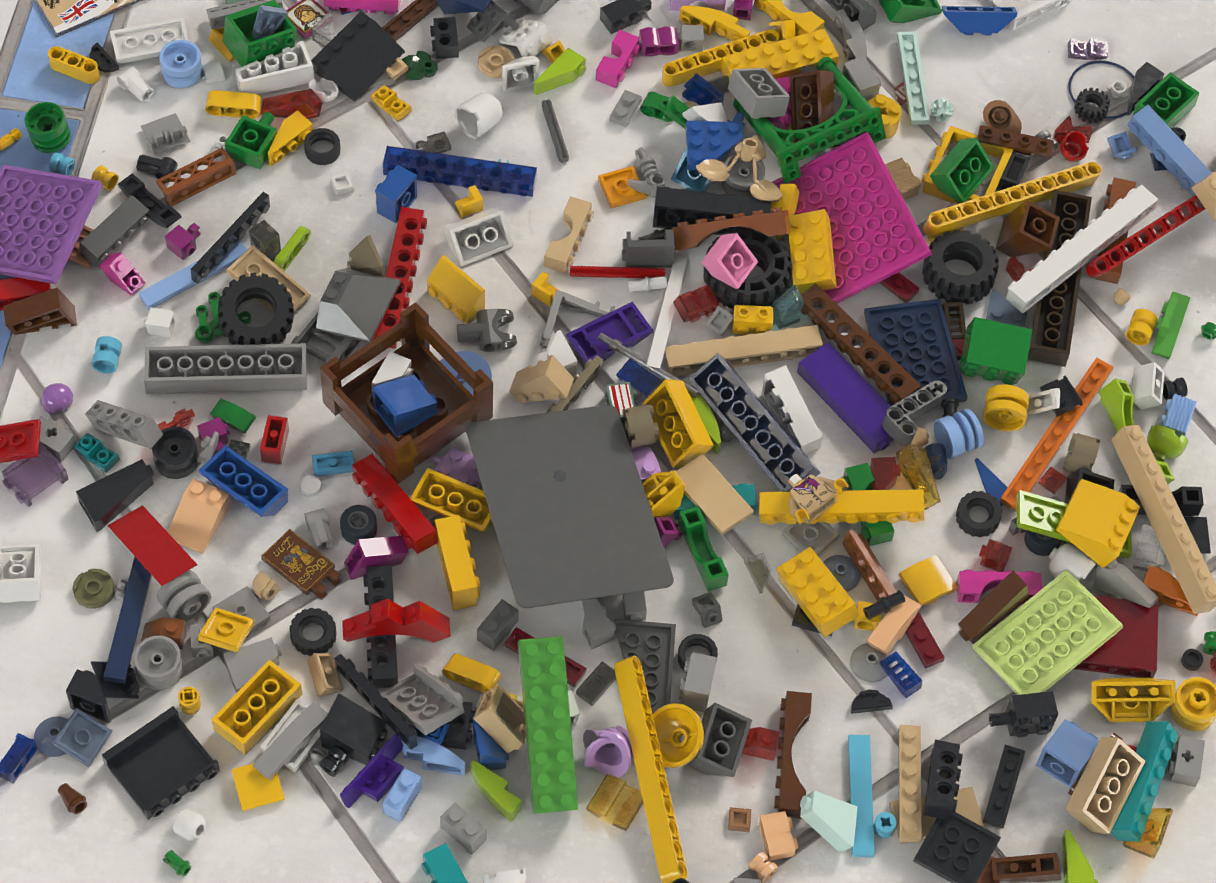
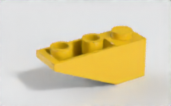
[267,110,313,166]

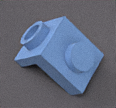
[1107,131,1137,160]

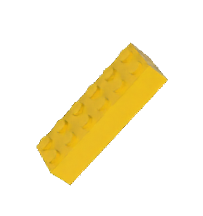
[721,28,839,99]

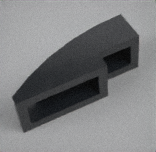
[995,152,1030,192]

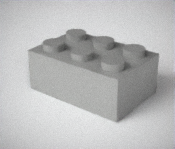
[728,68,790,119]

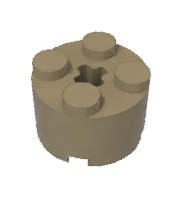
[622,404,659,449]
[1062,433,1101,473]

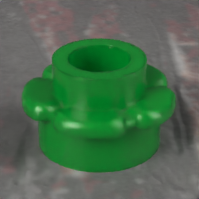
[1201,322,1216,340]

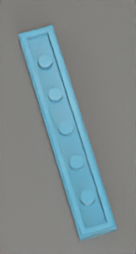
[848,735,875,857]

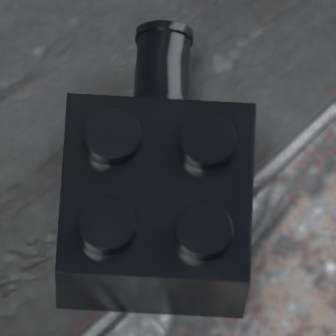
[989,691,1058,737]

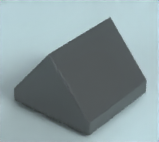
[706,76,729,97]

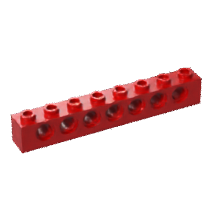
[372,207,427,349]

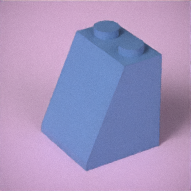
[1036,719,1099,788]

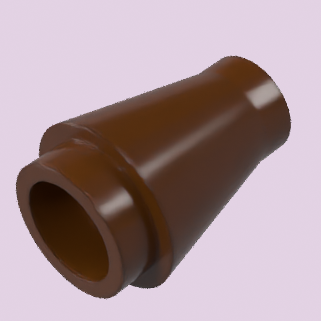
[58,783,87,814]

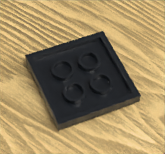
[913,812,1001,883]

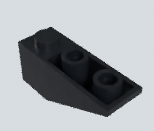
[1126,62,1165,116]

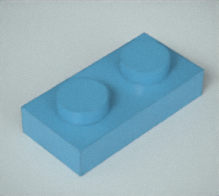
[312,451,354,477]

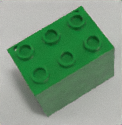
[223,0,297,67]
[960,317,1032,385]

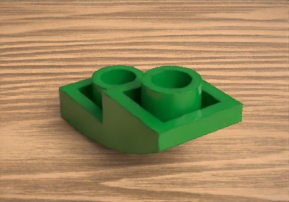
[210,398,256,433]

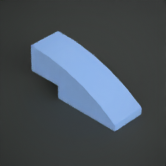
[403,736,466,775]

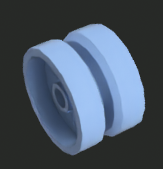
[159,40,203,88]

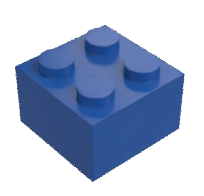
[375,165,417,223]

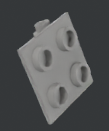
[141,113,190,155]

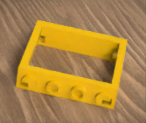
[921,125,1013,204]

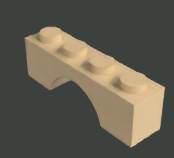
[544,196,594,273]

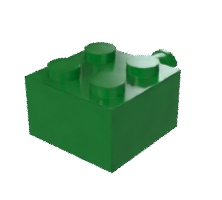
[225,112,277,170]

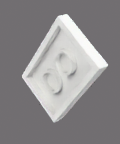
[260,698,321,772]

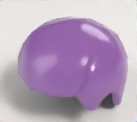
[41,383,73,414]

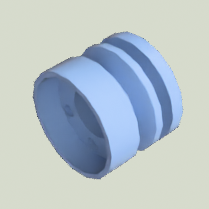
[934,408,984,459]

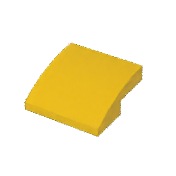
[898,556,958,606]
[231,763,285,811]

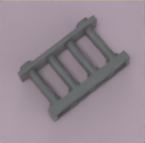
[291,312,360,364]

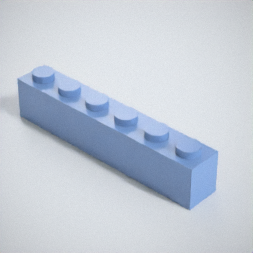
[1127,105,1212,196]

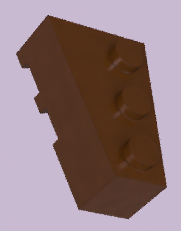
[3,287,77,335]

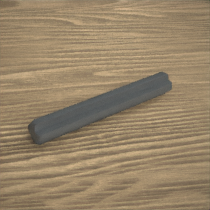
[541,99,569,163]

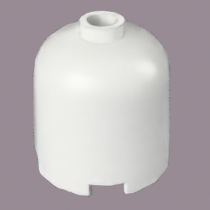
[455,93,503,139]
[1049,543,1098,588]

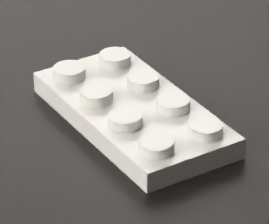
[110,18,189,64]

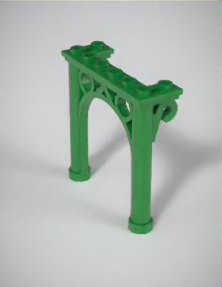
[733,57,886,184]

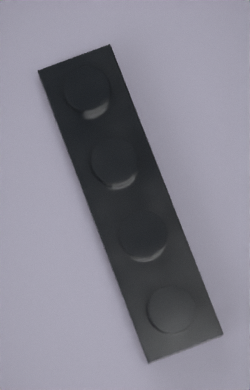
[983,744,1025,829]

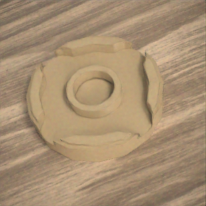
[478,46,514,79]

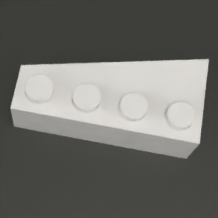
[761,365,823,454]

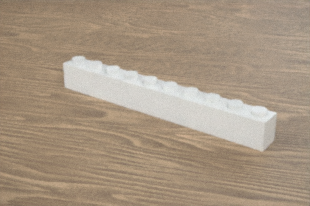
[1006,185,1158,314]

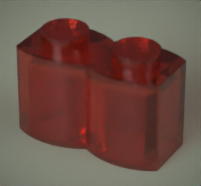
[673,285,720,323]

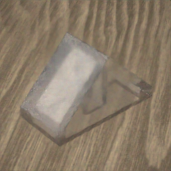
[312,12,335,47]

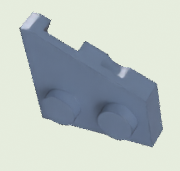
[252,5,288,40]
[986,289,1028,328]

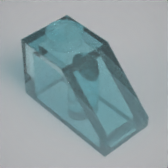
[772,285,804,329]

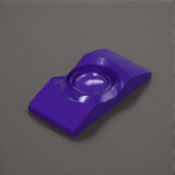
[565,301,653,364]

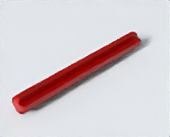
[570,266,666,279]

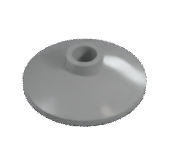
[850,643,892,682]

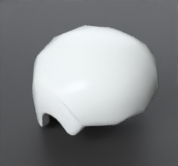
[309,78,339,103]

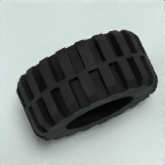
[922,230,999,305]
[218,273,294,345]

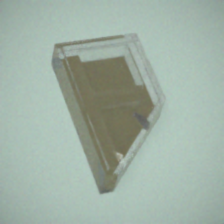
[744,553,772,594]

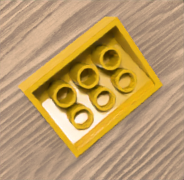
[1056,479,1140,568]

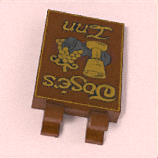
[261,529,342,600]

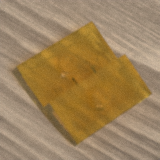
[586,774,643,831]

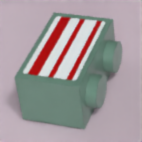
[605,382,636,427]

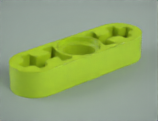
[273,226,311,272]

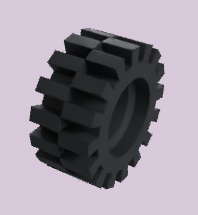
[1074,88,1110,123]

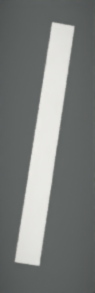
[647,255,688,369]

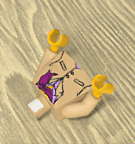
[788,474,849,524]

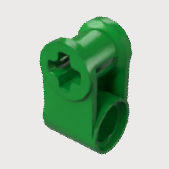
[640,92,674,122]

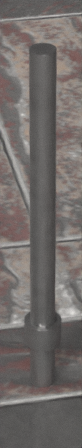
[598,333,699,398]

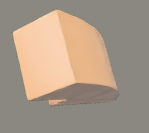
[867,596,922,656]

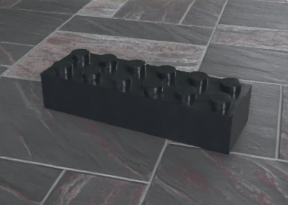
[653,186,772,235]

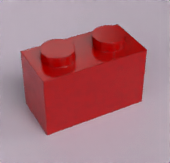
[260,415,289,464]

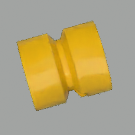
[1125,309,1158,346]

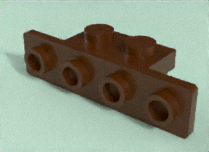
[977,125,1054,157]

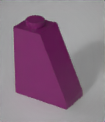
[344,535,409,580]

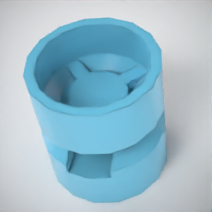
[91,336,122,373]

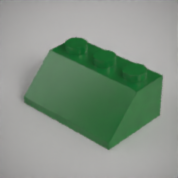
[930,138,995,203]

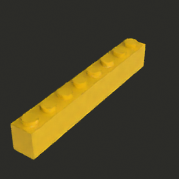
[759,489,924,525]

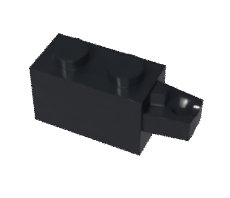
[600,0,652,34]

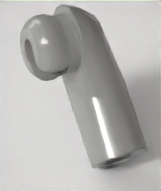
[114,579,128,603]

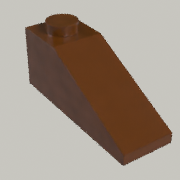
[991,853,1062,882]

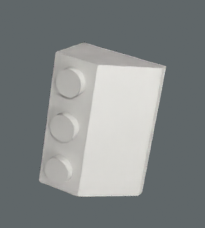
[443,207,514,266]

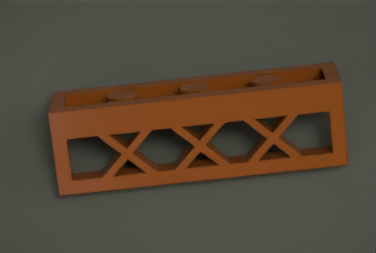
[156,147,236,207]
[842,529,897,602]

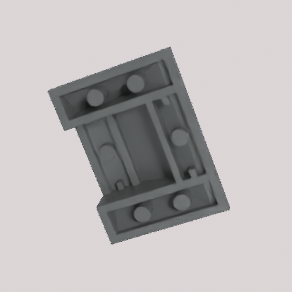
[316,268,401,343]

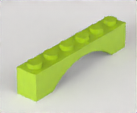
[1098,378,1175,484]

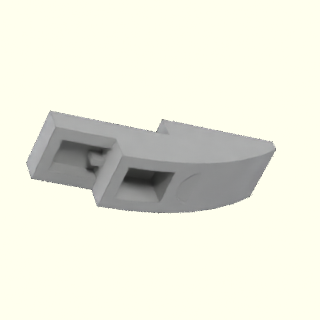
[834,9,867,61]

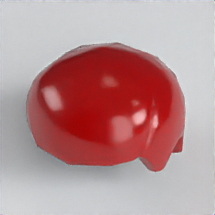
[1060,131,1089,162]

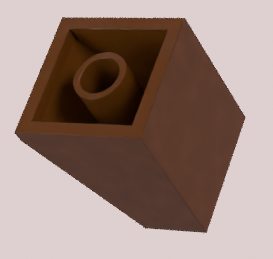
[995,201,1060,257]

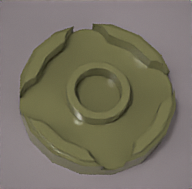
[72,569,115,609]

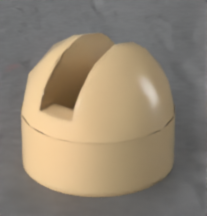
[1113,288,1131,305]

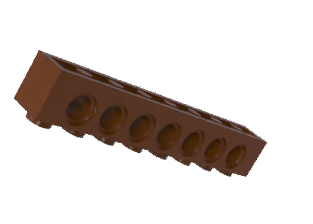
[798,283,921,404]

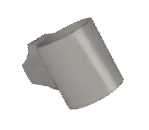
[304,508,334,551]

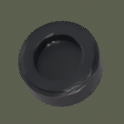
[1181,649,1203,671]

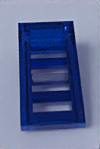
[879,651,923,698]

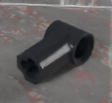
[136,154,178,183]

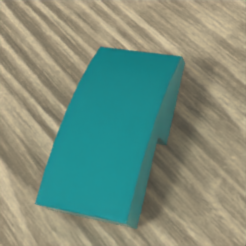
[73,433,120,473]

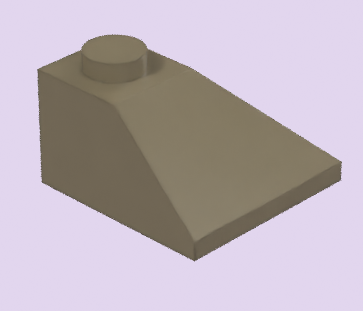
[347,235,385,276]

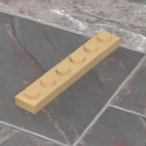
[899,725,922,842]

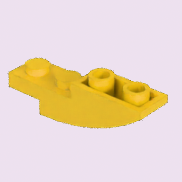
[679,6,750,41]

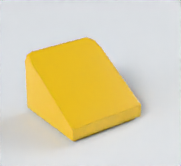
[541,40,565,63]

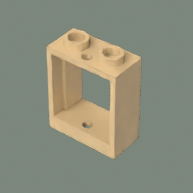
[473,684,526,754]

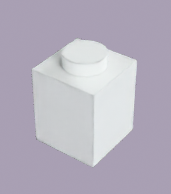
[144,307,176,338]

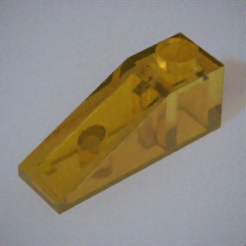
[895,444,941,510]

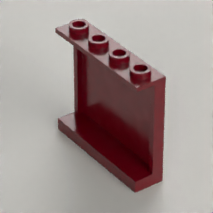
[1074,595,1159,678]

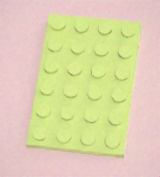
[972,569,1123,695]

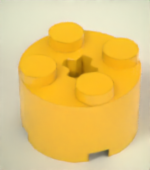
[867,94,901,139]

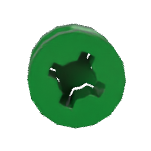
[1203,631,1216,656]

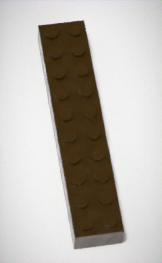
[1027,190,1092,367]

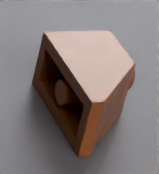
[141,617,187,650]

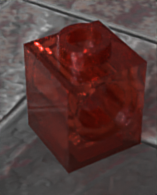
[979,539,1013,572]

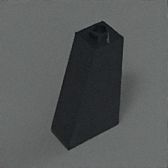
[76,459,154,532]

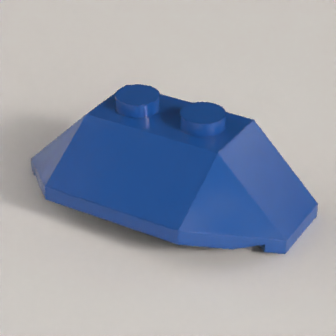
[942,6,1017,36]

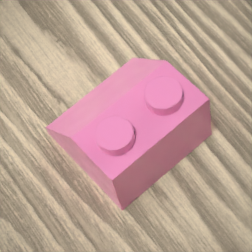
[701,233,758,289]

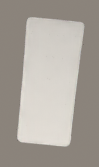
[646,6,678,29]

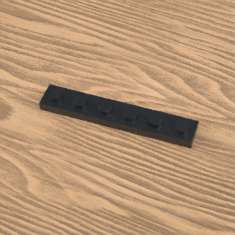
[190,192,270,284]
[334,654,418,750]

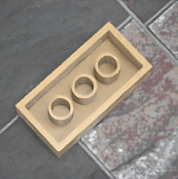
[1065,737,1145,834]

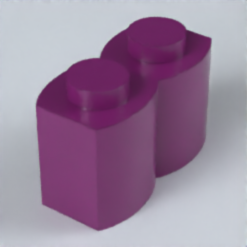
[639,26,679,56]

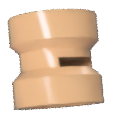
[748,852,779,883]

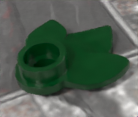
[402,51,438,80]

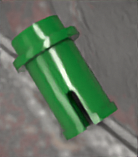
[163,850,191,877]

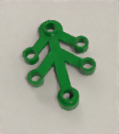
[195,292,251,343]

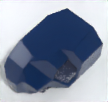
[924,443,948,479]

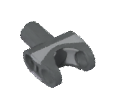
[457,309,517,352]

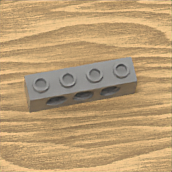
[85,400,163,449]

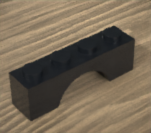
[1119,485,1204,516]

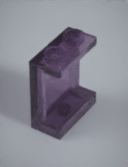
[2,443,69,507]

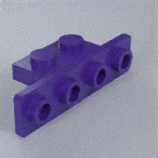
[340,734,404,808]

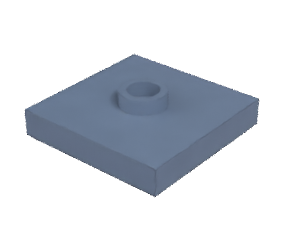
[52,708,113,767]

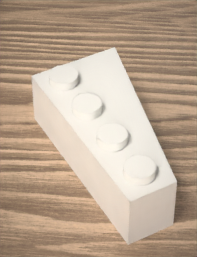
[235,41,314,95]

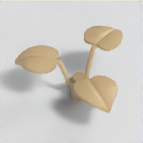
[696,135,782,201]

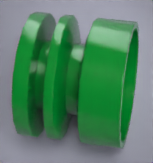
[24,102,71,153]

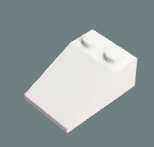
[0,544,40,603]

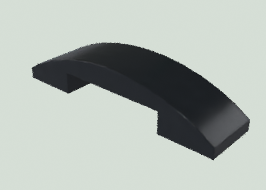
[118,173,182,228]

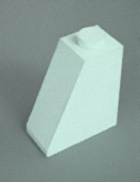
[800,791,858,852]

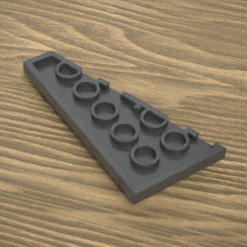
[613,619,676,715]

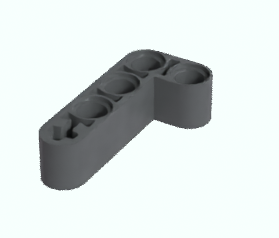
[882,381,947,446]

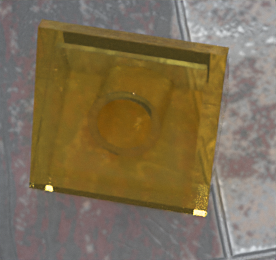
[1123,808,1173,859]

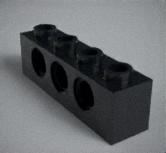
[923,739,963,820]

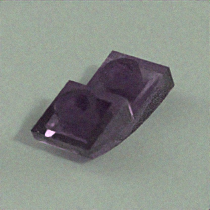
[1068,38,1108,60]

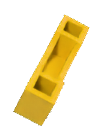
[754,0,825,36]

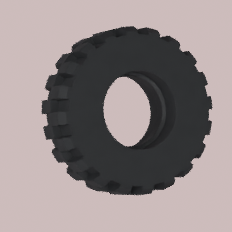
[703,227,792,309]

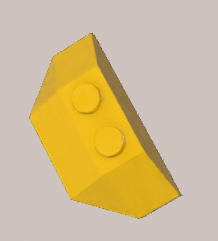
[642,471,685,519]
[1091,678,1176,722]

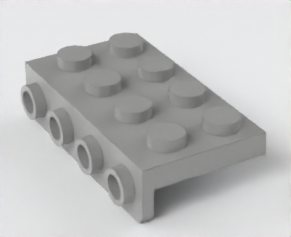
[380,663,464,735]

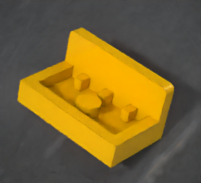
[732,305,773,336]

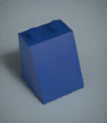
[372,374,438,437]

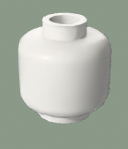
[173,809,206,841]

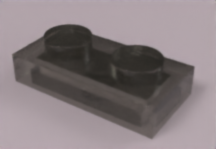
[576,661,616,706]

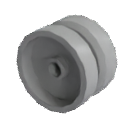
[722,153,765,198]
[157,570,212,622]
[134,636,183,690]

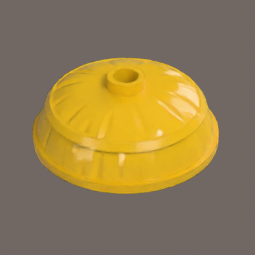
[653,703,704,768]

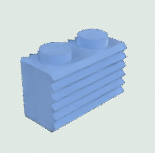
[1159,394,1197,437]
[382,768,422,822]

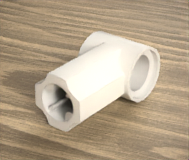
[117,66,154,102]

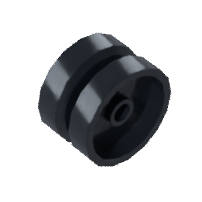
[152,426,198,479]

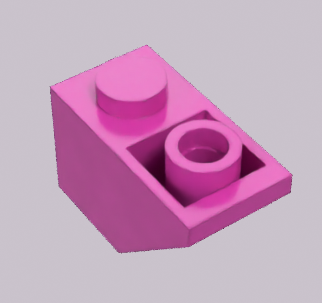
[99,253,146,295]

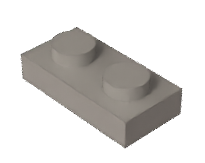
[609,90,642,127]

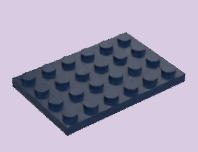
[864,299,968,406]

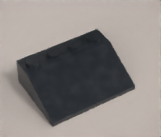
[311,11,405,102]

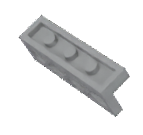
[206,0,283,29]

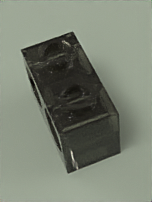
[249,220,281,262]

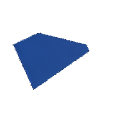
[975,458,1008,507]

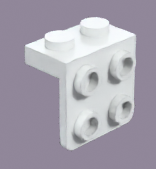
[498,18,553,57]

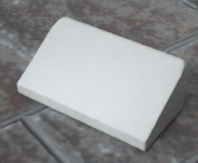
[1027,388,1060,416]

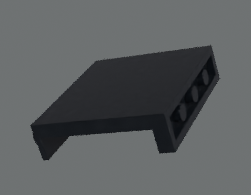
[102,706,220,820]

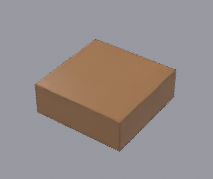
[728,807,751,832]

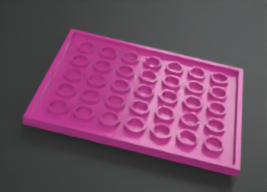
[772,132,932,304]

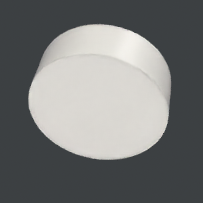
[300,475,321,496]

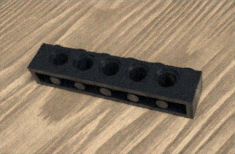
[363,565,398,688]

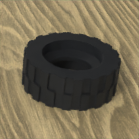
[956,491,1002,537]
[289,608,337,656]

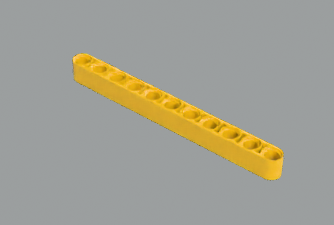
[923,161,1102,237]
[614,656,688,883]

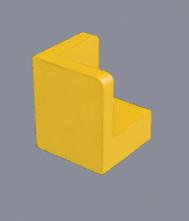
[769,19,796,40]
[455,185,483,218]
[531,272,560,306]

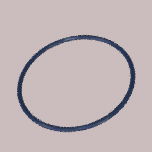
[1068,61,1134,119]

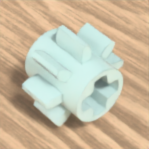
[930,98,954,122]

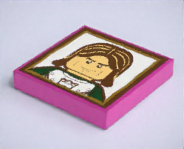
[286,0,333,39]

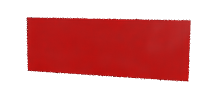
[107,505,198,586]

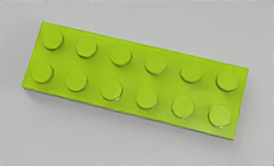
[1017,490,1132,559]

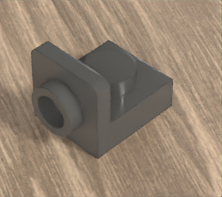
[692,592,722,628]

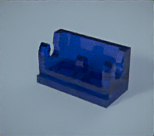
[682,73,724,106]
[616,358,661,398]
[0,733,38,784]

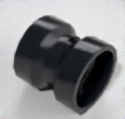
[1163,377,1188,400]
[319,747,349,777]

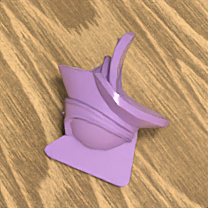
[582,725,634,777]

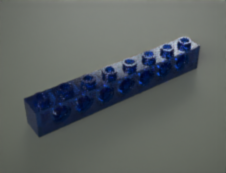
[383,146,537,197]

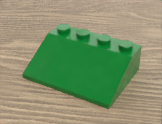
[879,0,942,23]

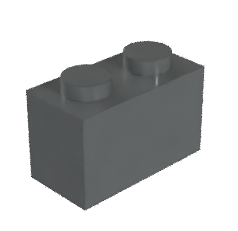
[477,599,519,651]

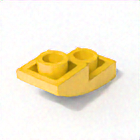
[371,85,412,121]

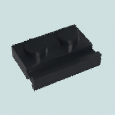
[1040,375,1083,417]

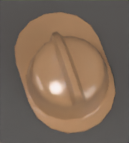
[983,100,1022,133]

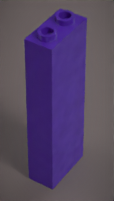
[797,342,894,454]

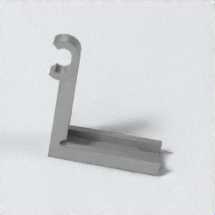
[540,290,615,348]

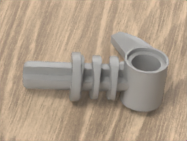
[628,147,667,197]

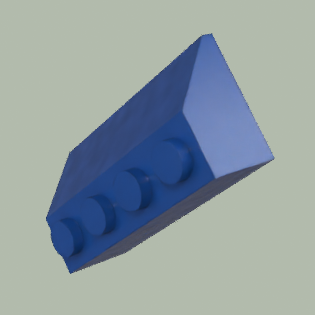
[198,445,288,517]

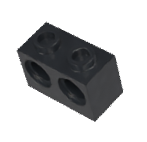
[430,17,459,59]

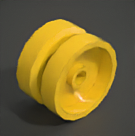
[982,384,1029,431]
[1170,677,1216,731]

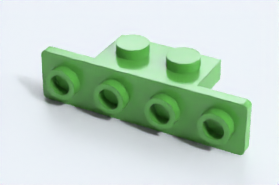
[1151,292,1190,359]

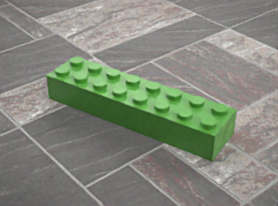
[518,636,578,814]

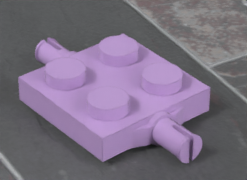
[427,446,482,487]

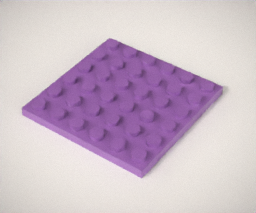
[0,165,103,284]

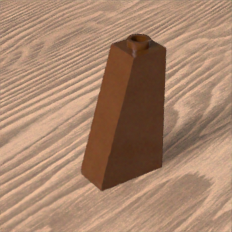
[958,570,1030,644]

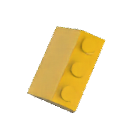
[427,255,485,324]

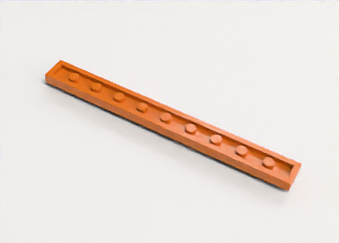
[999,357,1114,512]

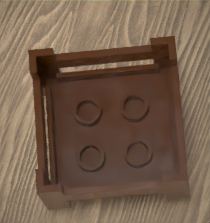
[320,302,493,484]

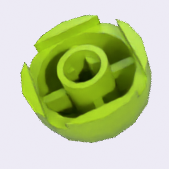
[1147,425,1189,461]

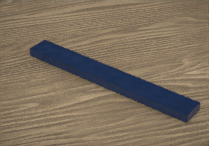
[103,556,152,684]

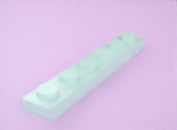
[897,31,930,125]

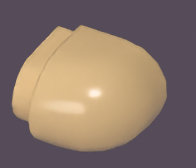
[252,571,281,600]

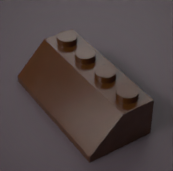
[790,70,836,148]

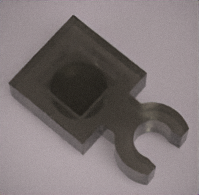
[416,131,451,157]

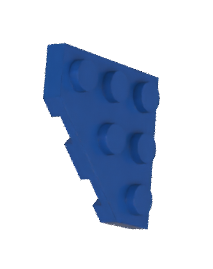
[685,121,743,170]

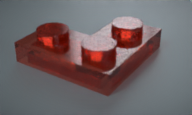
[157,409,195,431]

